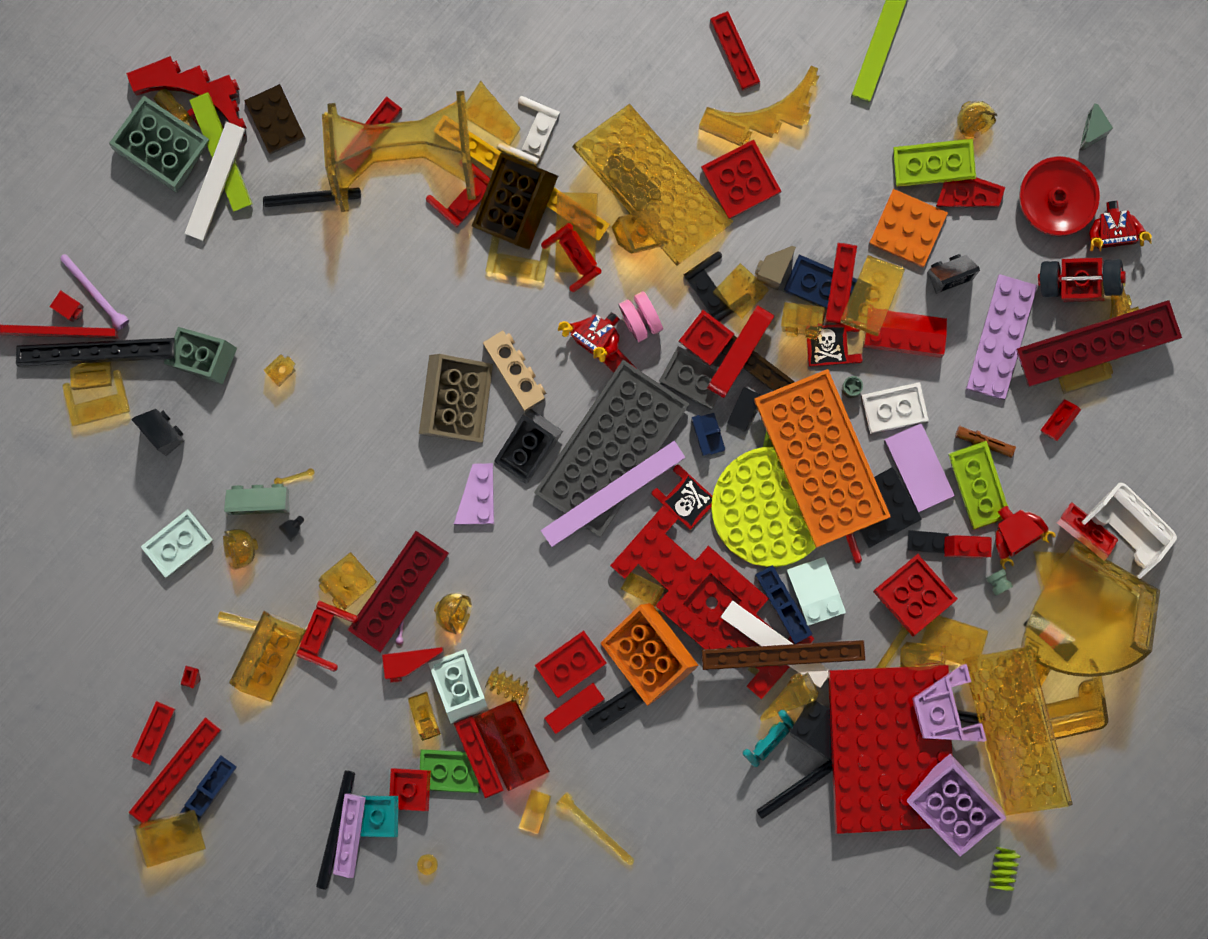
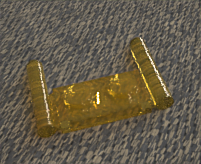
[485,231,551,282]
[62,370,130,427]

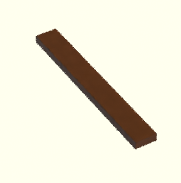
[702,640,865,670]

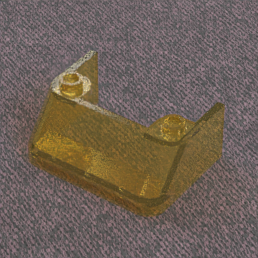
[1014,660,1109,744]

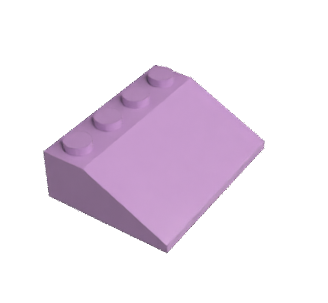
[907,754,1006,857]

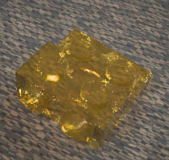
[318,552,377,611]

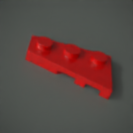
[936,177,1006,207]

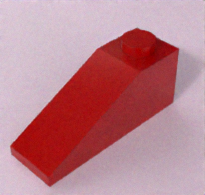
[382,647,444,683]

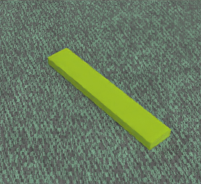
[851,0,906,102]
[189,93,253,212]

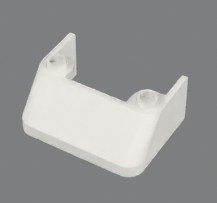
[1082,483,1177,579]

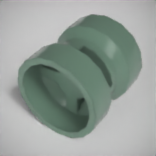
[842,376,863,398]
[986,569,1013,596]

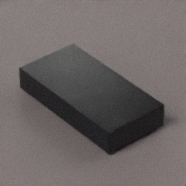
[727,387,762,432]

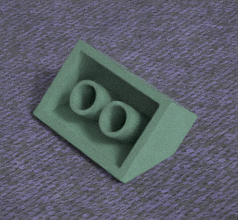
[224,484,290,515]

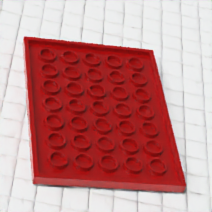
[828,665,953,834]

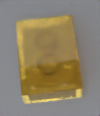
[133,810,206,868]

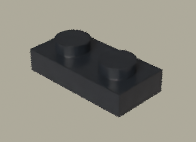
[907,530,949,554]

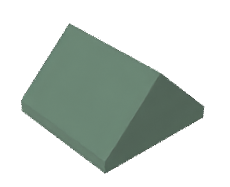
[1079,103,1113,150]

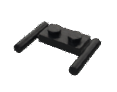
[683,251,752,322]

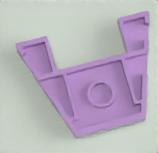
[912,664,987,742]

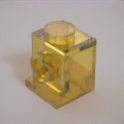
[264,354,296,387]

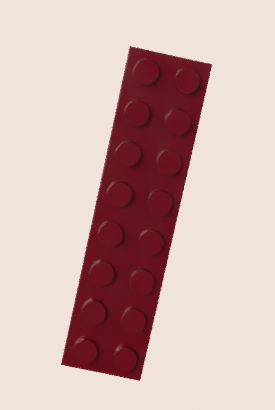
[1016,300,1182,388]

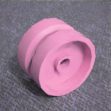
[618,291,663,343]

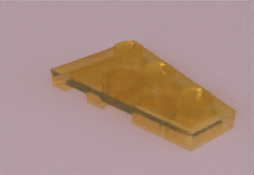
[460,81,521,146]

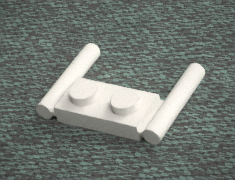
[498,96,560,166]

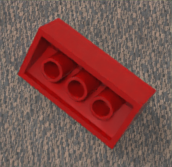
[863,308,947,358]

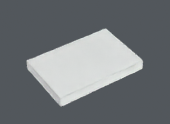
[861,382,929,434]

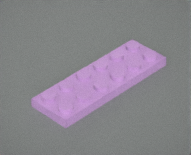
[966,274,1037,400]

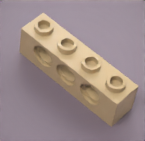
[483,330,547,412]

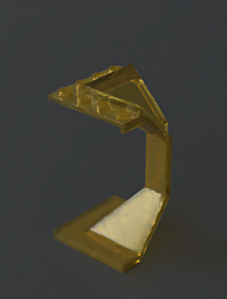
[322,91,476,212]

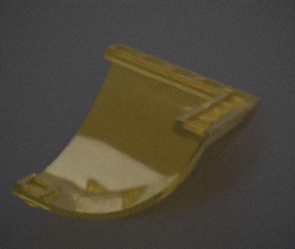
[1020,541,1160,677]

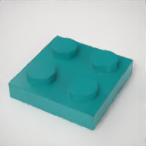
[360,795,398,837]

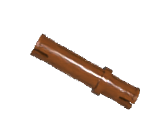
[955,425,1016,458]

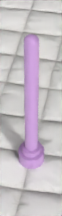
[60,254,129,331]

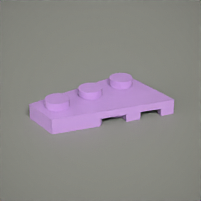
[454,463,494,525]

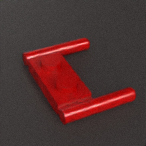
[426,157,490,228]
[541,223,602,292]
[296,600,358,672]

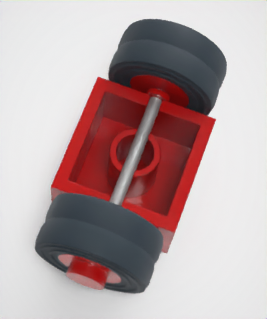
[1038,258,1126,302]

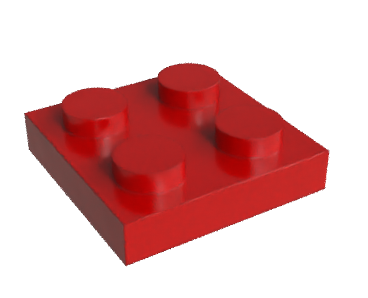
[678,310,735,366]
[389,768,431,811]

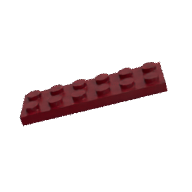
[348,531,449,653]

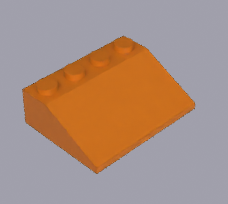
[600,603,699,706]

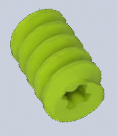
[989,847,1021,891]

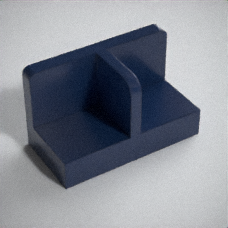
[691,413,725,457]

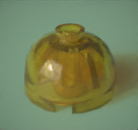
[957,101,997,139]
[223,529,258,570]
[434,593,472,634]

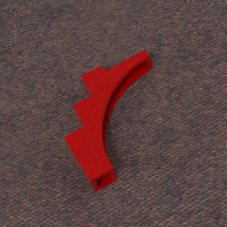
[126,56,247,137]

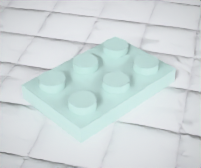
[141,509,214,578]

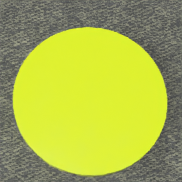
[712,447,816,567]

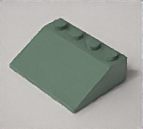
[109,96,209,193]

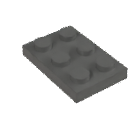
[659,346,719,410]

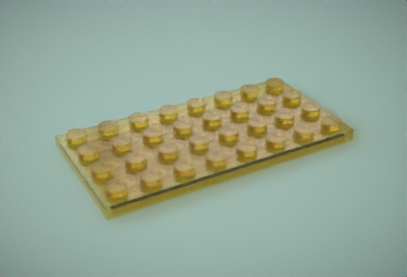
[572,104,734,266]
[963,645,1073,816]

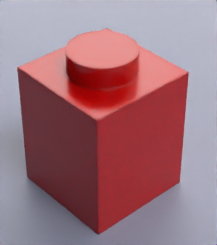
[49,290,84,322]

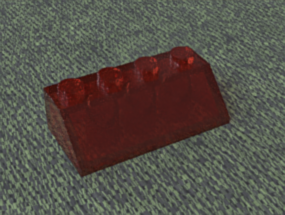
[474,699,550,791]

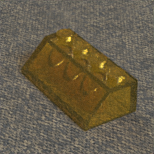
[229,611,306,702]

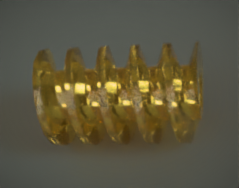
[485,666,530,706]

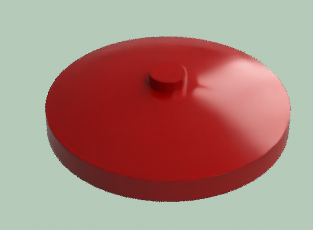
[1019,156,1100,236]

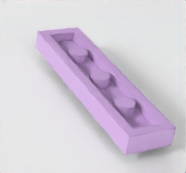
[333,794,366,878]

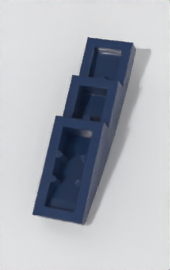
[755,565,813,644]
[172,755,237,835]

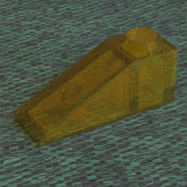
[760,672,819,721]

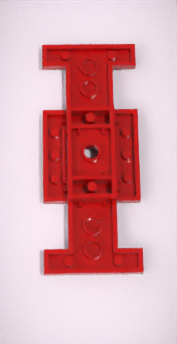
[610,506,814,700]

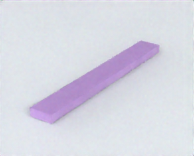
[541,441,686,547]

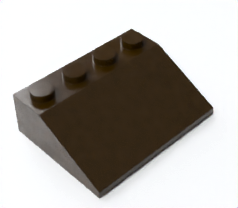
[472,153,558,250]

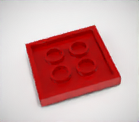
[701,139,782,220]
[873,554,958,637]

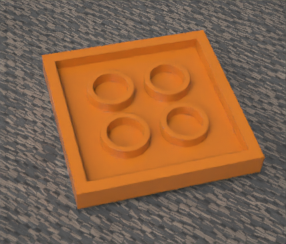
[869,189,948,268]

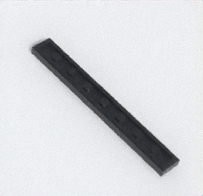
[16,338,176,367]

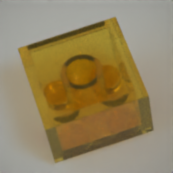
[781,302,826,340]

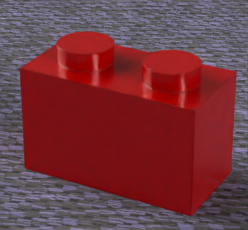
[944,535,992,559]

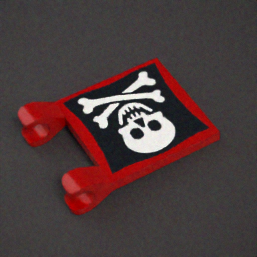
[806,322,863,367]
[651,465,712,530]

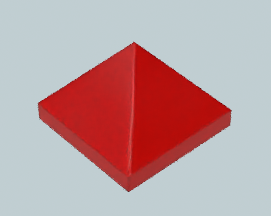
[181,666,201,688]

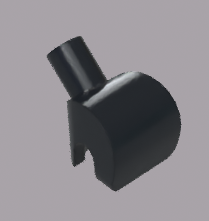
[278,516,304,542]

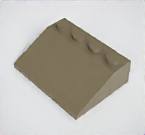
[419,354,493,443]

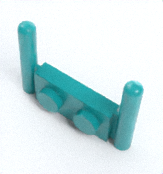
[743,710,795,767]

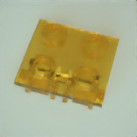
[713,263,769,319]

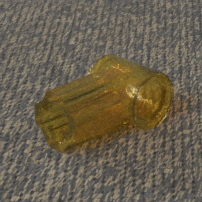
[153,88,191,123]

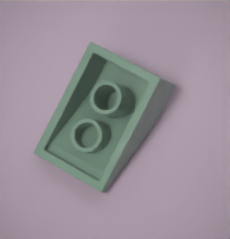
[164,327,237,385]

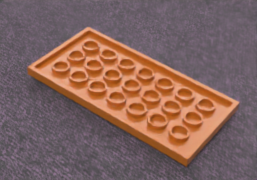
[754,369,891,548]

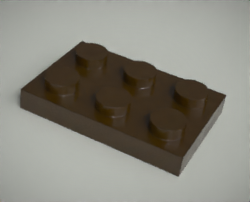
[244,84,305,155]

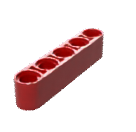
[707,305,775,398]

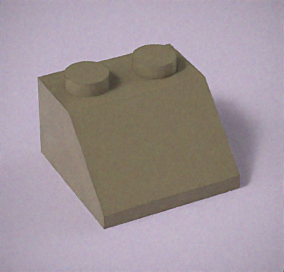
[755,246,796,290]

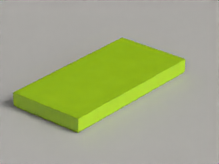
[893,139,976,187]
[948,441,1008,530]

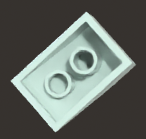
[786,557,846,626]
[428,649,488,724]

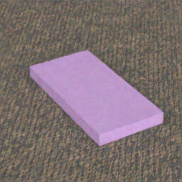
[884,423,955,512]

